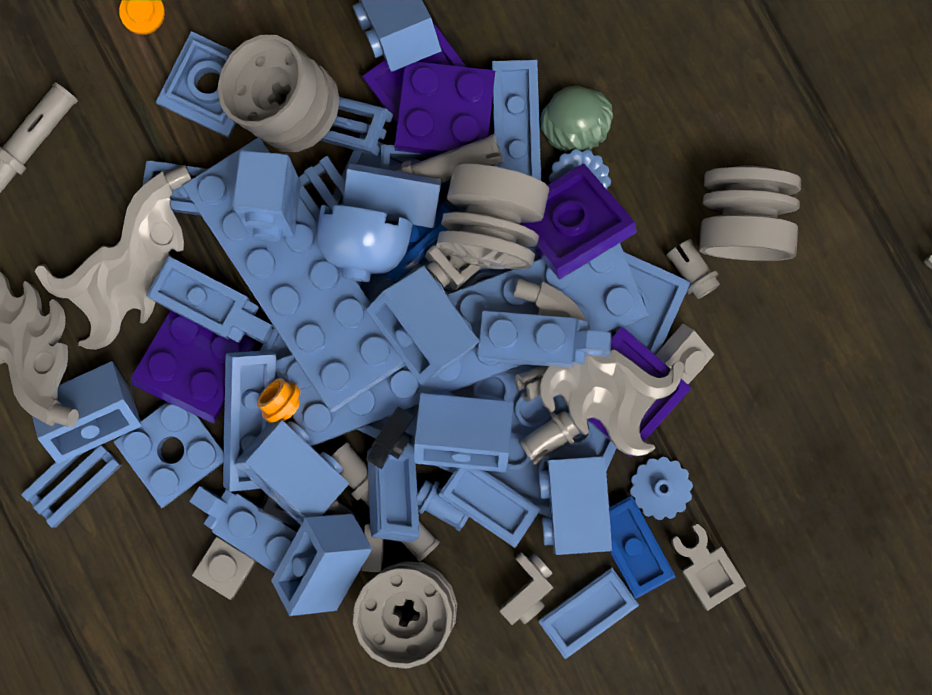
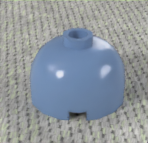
[318,205,413,282]

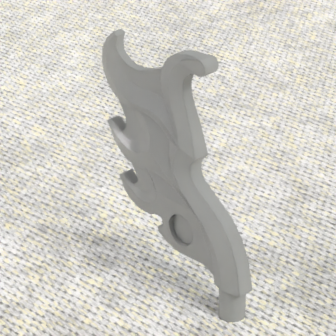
[35,165,192,350]
[0,272,79,427]
[513,279,685,456]

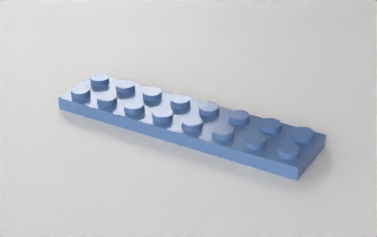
[276,243,649,447]

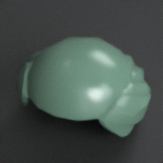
[540,85,613,154]

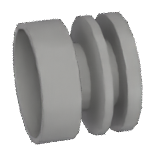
[217,35,340,152]
[436,164,549,269]
[699,165,801,261]
[353,561,458,668]

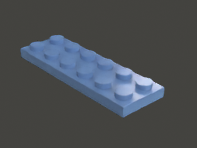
[182,137,406,413]

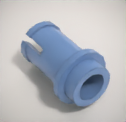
[417,480,469,531]

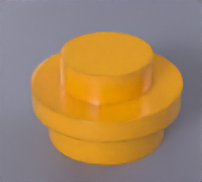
[119,0,165,34]
[257,378,301,423]

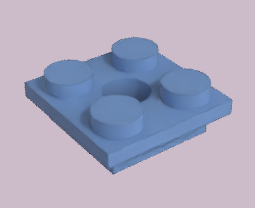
[156,31,237,138]
[114,402,224,508]

